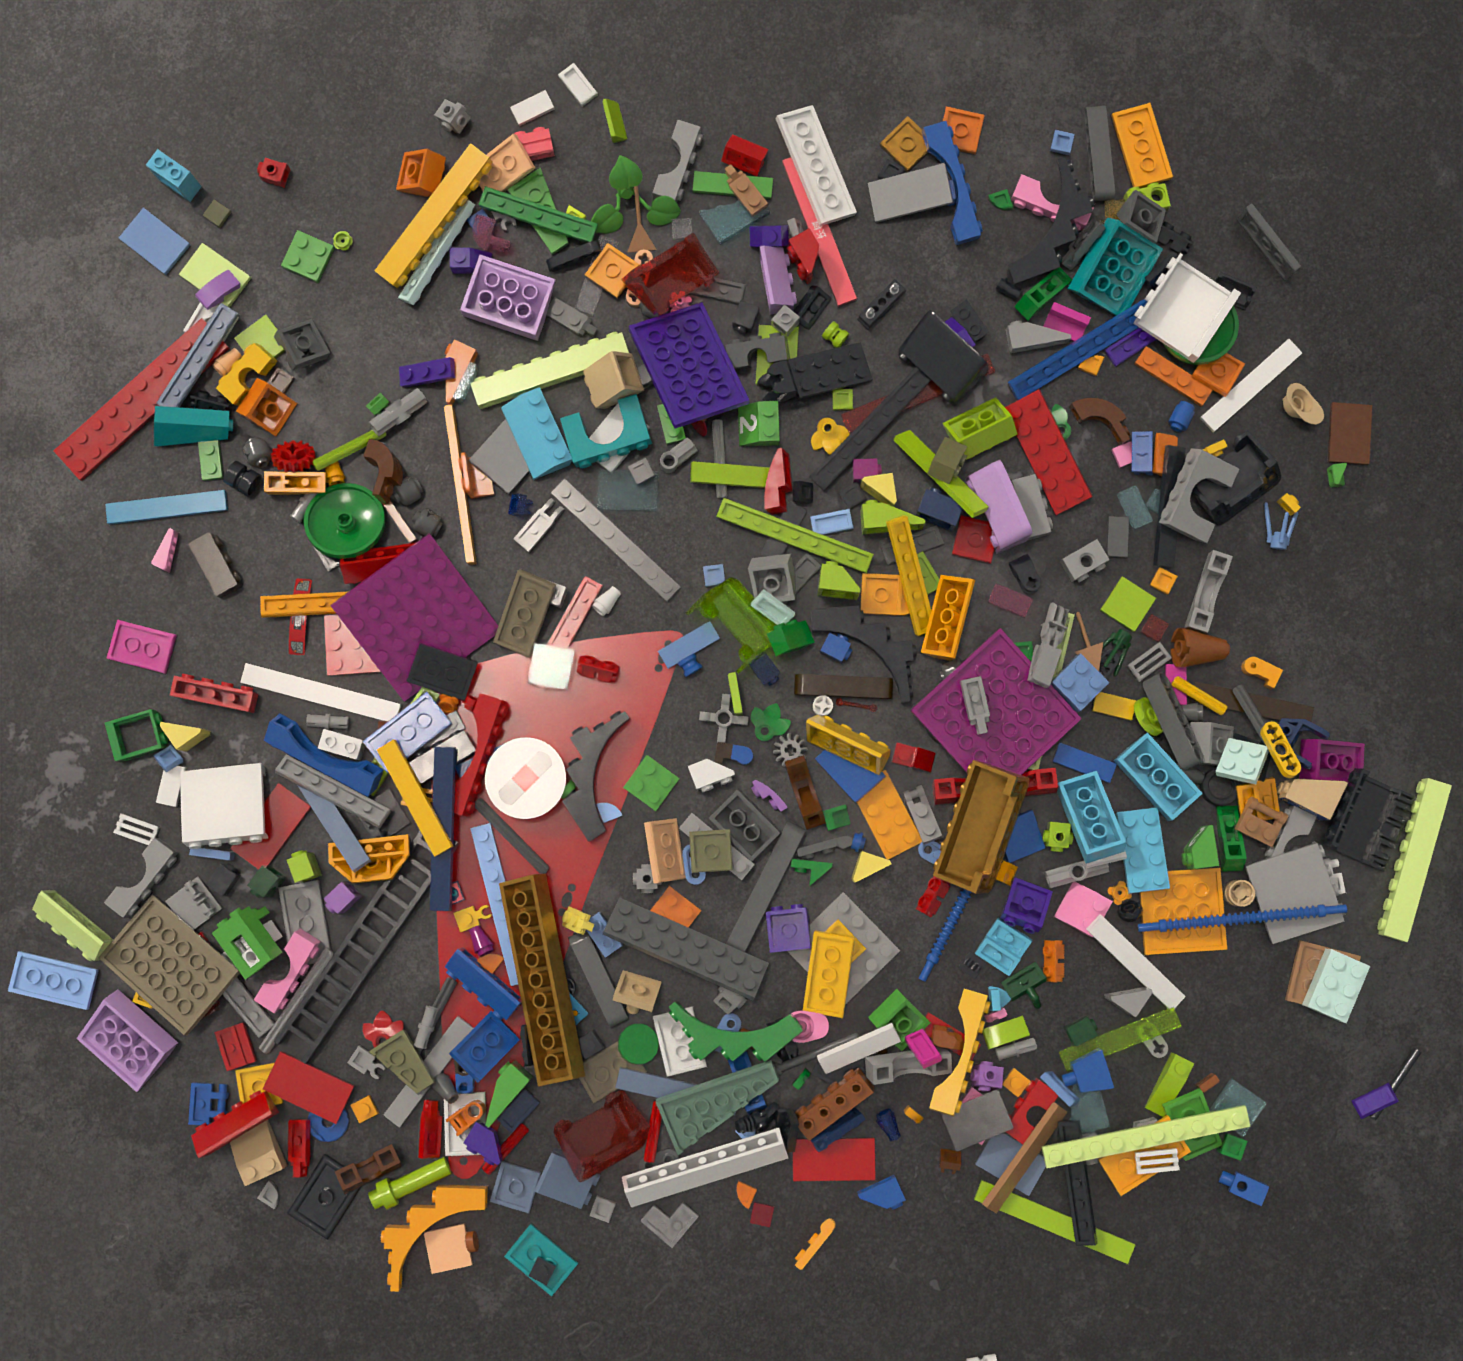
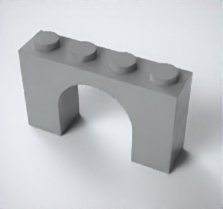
[1159,448,1239,543]

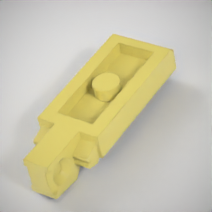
[562,906,594,935]

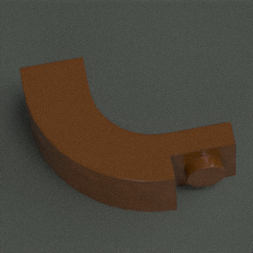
[785,755,826,830]

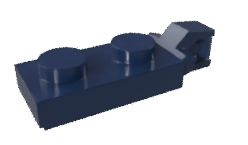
[811,1107,866,1152]

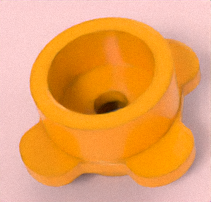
[1108,881,1132,905]

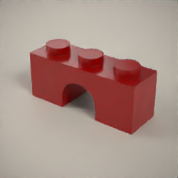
[1006,1078,1058,1144]

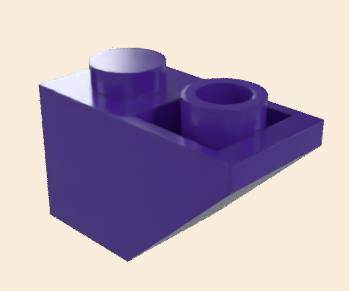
[463,1120,503,1166]

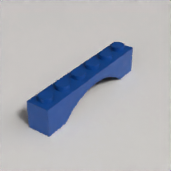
[921,121,983,245]
[264,714,384,797]

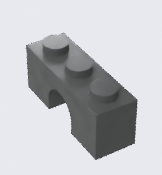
[725,332,790,369]

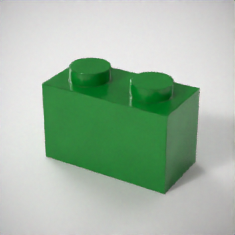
[767,619,815,656]

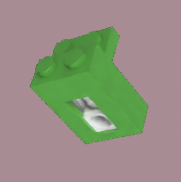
[212,906,283,980]

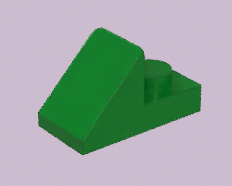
[791,859,832,885]

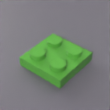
[281,230,334,283]
[623,755,680,811]

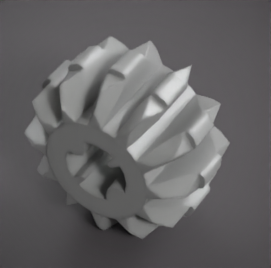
[773,733,808,767]

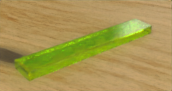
[1059,1007,1182,1071]

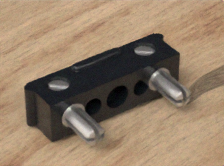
[857,279,906,330]

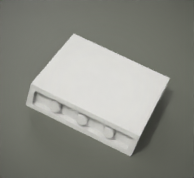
[1133,253,1241,363]
[180,763,268,849]

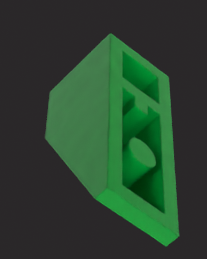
[1014,267,1072,321]
[1216,806,1247,871]

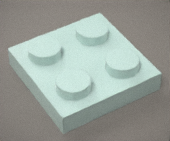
[1216,738,1269,785]

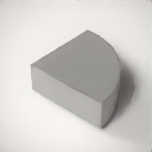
[257,1180,279,1209]

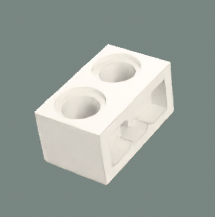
[318,729,365,761]

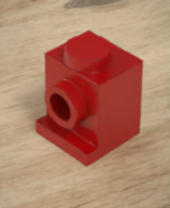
[257,158,291,188]

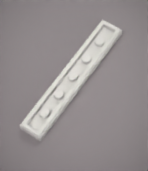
[1200,339,1302,433]
[1086,914,1186,1011]

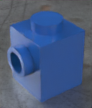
[820,633,852,663]

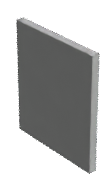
[469,419,529,494]

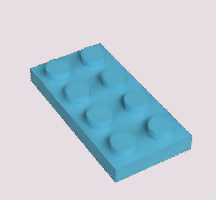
[1116,807,1170,894]

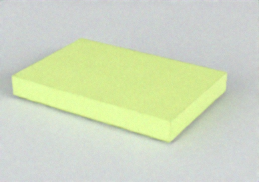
[179,243,251,308]

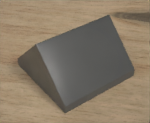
[1116,190,1166,244]

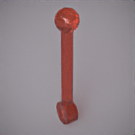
[836,698,877,712]

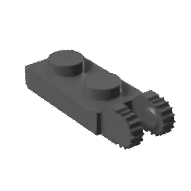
[796,835,852,860]

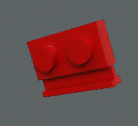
[214,1022,257,1071]

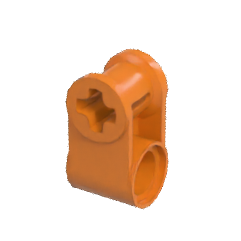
[446,1100,486,1137]

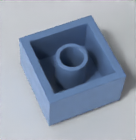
[1051,654,1109,712]

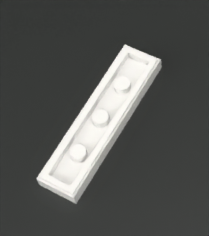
[817,1023,901,1074]

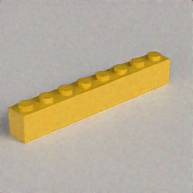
[375,143,493,289]

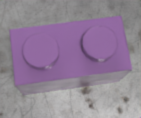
[324,882,362,914]

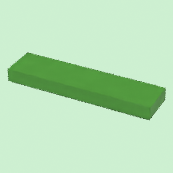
[693,171,773,199]

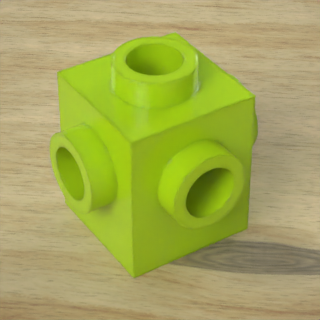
[1043,822,1073,852]

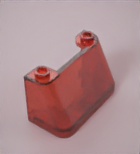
[621,232,719,316]
[553,1090,651,1182]

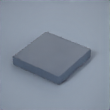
[490,1161,541,1213]

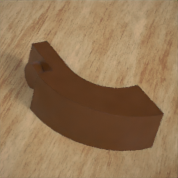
[1069,398,1130,446]
[363,439,403,504]

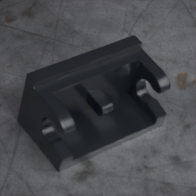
[1215,271,1257,311]

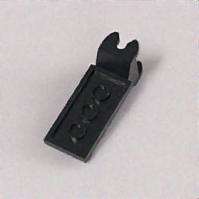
[757,342,873,403]

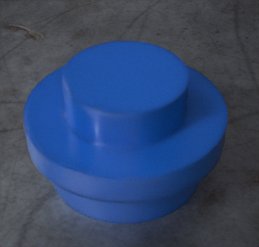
[851,832,866,852]

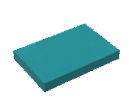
[504,1223,578,1296]

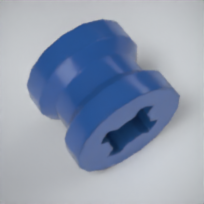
[678,653,703,677]

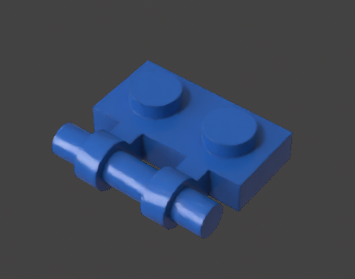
[188,1082,229,1125]

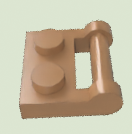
[1235,797,1288,847]

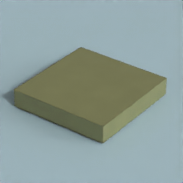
[689,829,733,873]

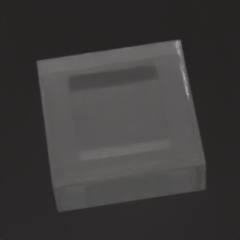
[672,218,693,240]

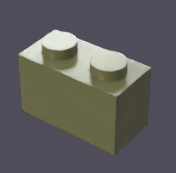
[927,437,967,484]

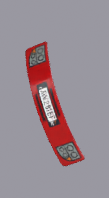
[289,579,312,655]

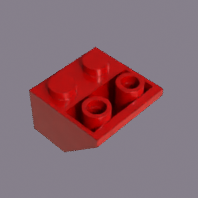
[787,228,819,284]

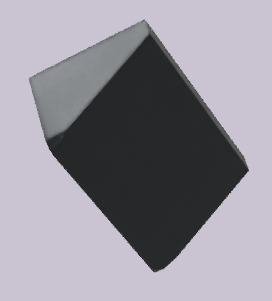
[793,285,832,330]

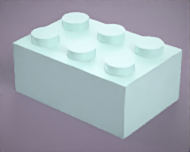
[1302,948,1370,1023]

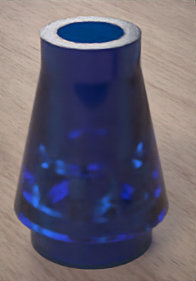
[876,1109,901,1141]

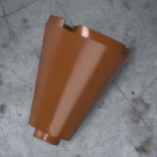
[1170,628,1230,668]

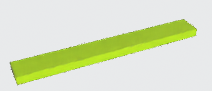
[716,498,874,573]
[974,1180,1135,1264]

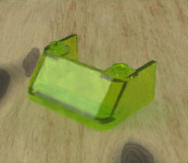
[686,577,776,674]

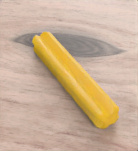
[1171,676,1227,715]

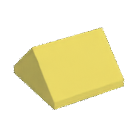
[860,473,897,507]
[160,722,211,752]
[851,851,891,883]

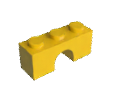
[216,343,278,406]

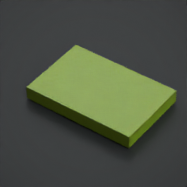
[756,325,799,385]

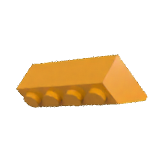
[921,575,975,661]

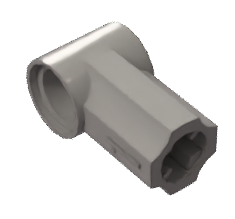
[660,437,698,473]

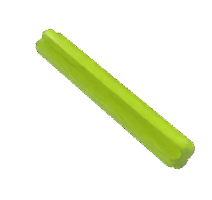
[313,430,386,471]

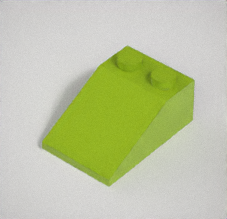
[860,500,925,534]

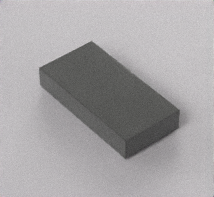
[1107,516,1129,558]

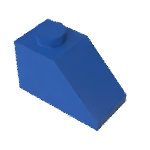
[857,1175,906,1210]

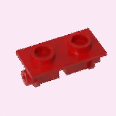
[576,655,620,683]
[916,876,951,917]

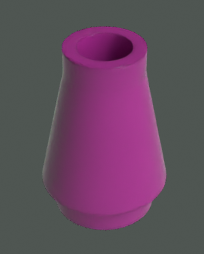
[469,925,494,957]

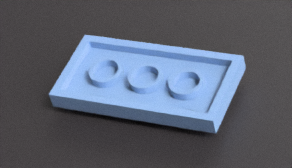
[8,951,99,1010]

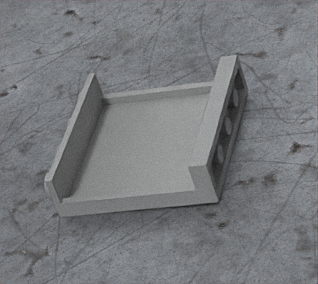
[1244,841,1346,944]

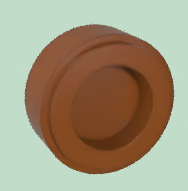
[465,1231,479,1253]

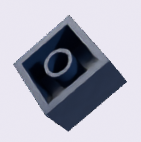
[916,488,962,532]

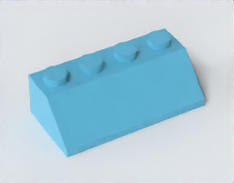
[501,387,572,480]
[1113,732,1203,821]

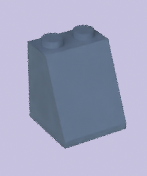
[534,1148,601,1209]

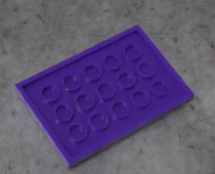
[629,302,749,429]

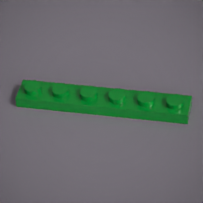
[479,186,598,243]

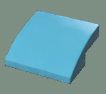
[975,917,1032,976]

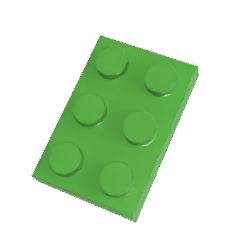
[1162,1088,1222,1161]

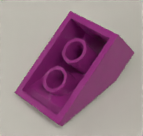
[1299,739,1365,783]

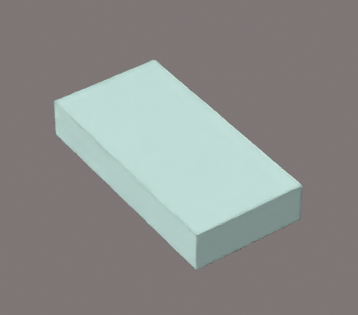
[751,589,795,625]

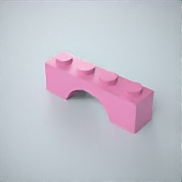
[1011,174,1094,231]
[254,928,321,1013]

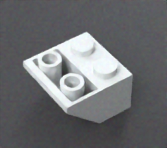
[688,759,735,792]

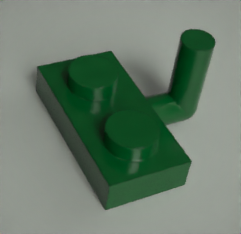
[1001,962,1047,1009]

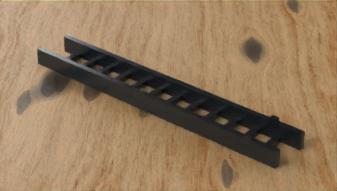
[274,831,460,1064]

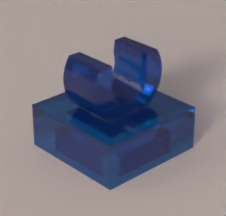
[508,494,533,516]

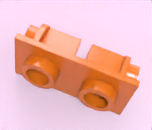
[1043,940,1065,982]

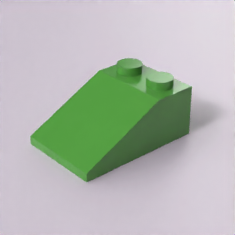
[485,1060,533,1128]

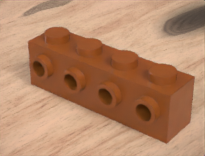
[795,1068,874,1141]

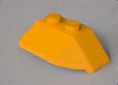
[328,834,410,884]

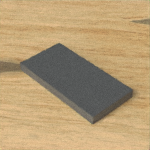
[1238,203,1301,281]

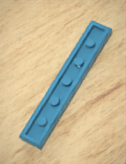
[106,490,228,525]

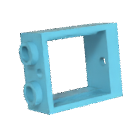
[146,149,202,202]

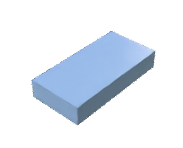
[810,509,853,535]

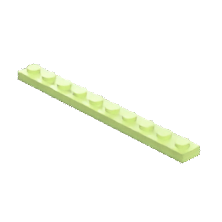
[1042,1105,1250,1168]

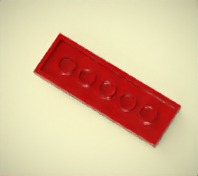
[1005,389,1093,515]

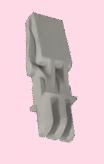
[1028,603,1069,688]

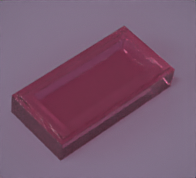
[988,583,1033,618]

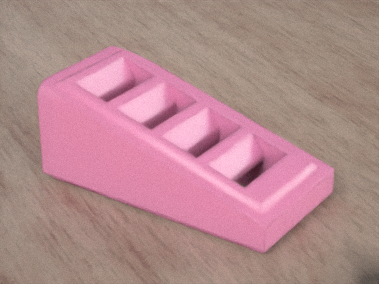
[151,528,178,572]

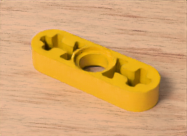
[1260,721,1301,778]

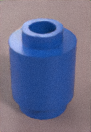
[1168,401,1195,432]

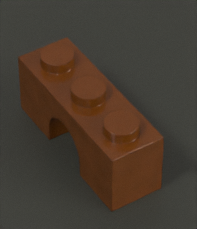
[335,1144,402,1194]

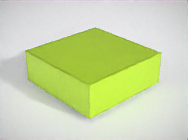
[832,389,853,411]

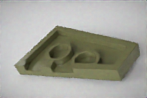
[369,1030,436,1094]

